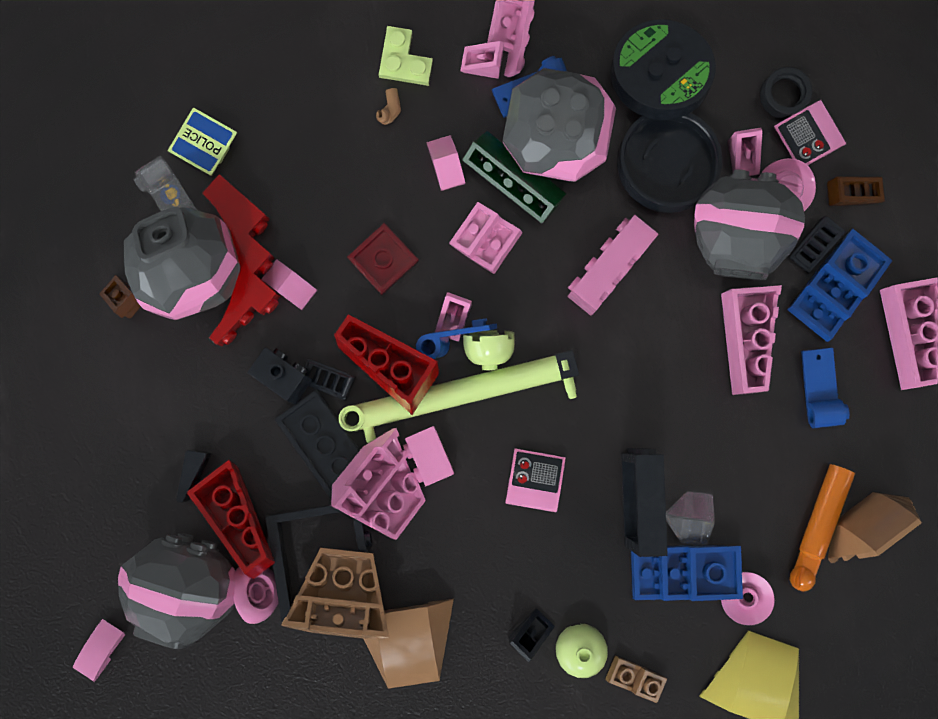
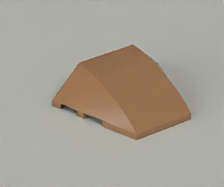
[828,492,922,563]
[281,548,389,639]
[364,598,454,689]

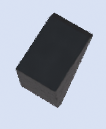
[508,608,555,662]

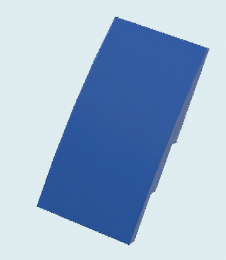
[787,229,893,342]
[631,545,743,601]

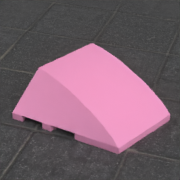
[331,428,426,540]

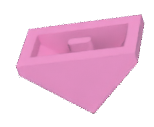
[460,41,504,79]
[727,128,762,176]
[426,135,465,191]
[261,260,317,310]
[435,292,472,342]

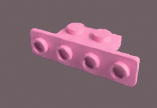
[487,0,535,77]

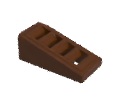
[827,177,885,206]

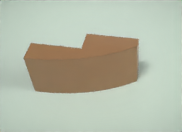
[605,655,667,703]

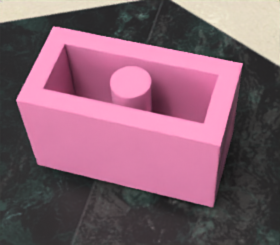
[403,426,455,487]

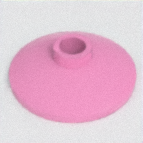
[721,572,775,625]

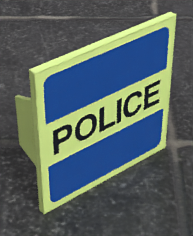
[168,108,237,176]

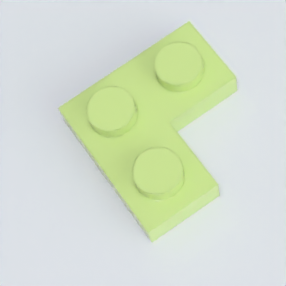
[379,26,433,86]

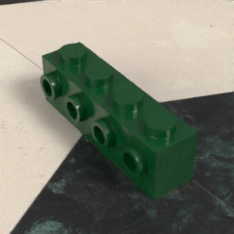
[463,131,566,223]

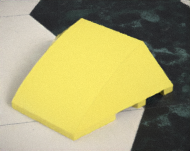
[699,630,799,719]

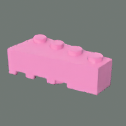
[568,215,658,315]
[880,277,938,390]
[721,285,782,395]

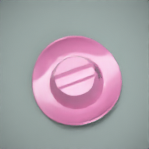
[759,158,816,211]
[233,567,279,624]

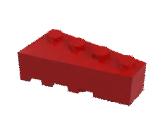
[334,314,439,415]
[187,460,275,579]

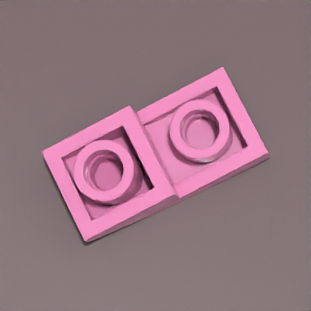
[73,619,125,682]

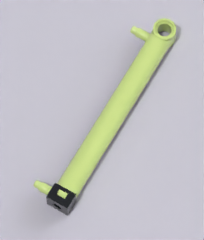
[339,350,579,443]

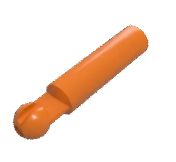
[789,464,855,592]

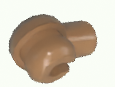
[376,88,401,125]

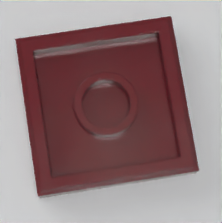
[347,223,419,295]

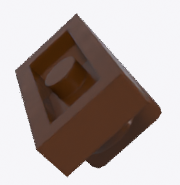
[100,275,141,318]

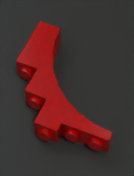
[202,174,281,346]

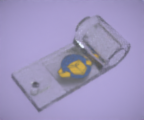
[133,155,198,211]

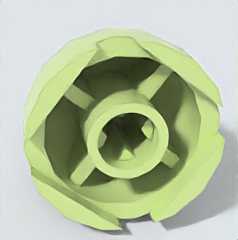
[463,330,515,370]
[556,624,608,678]

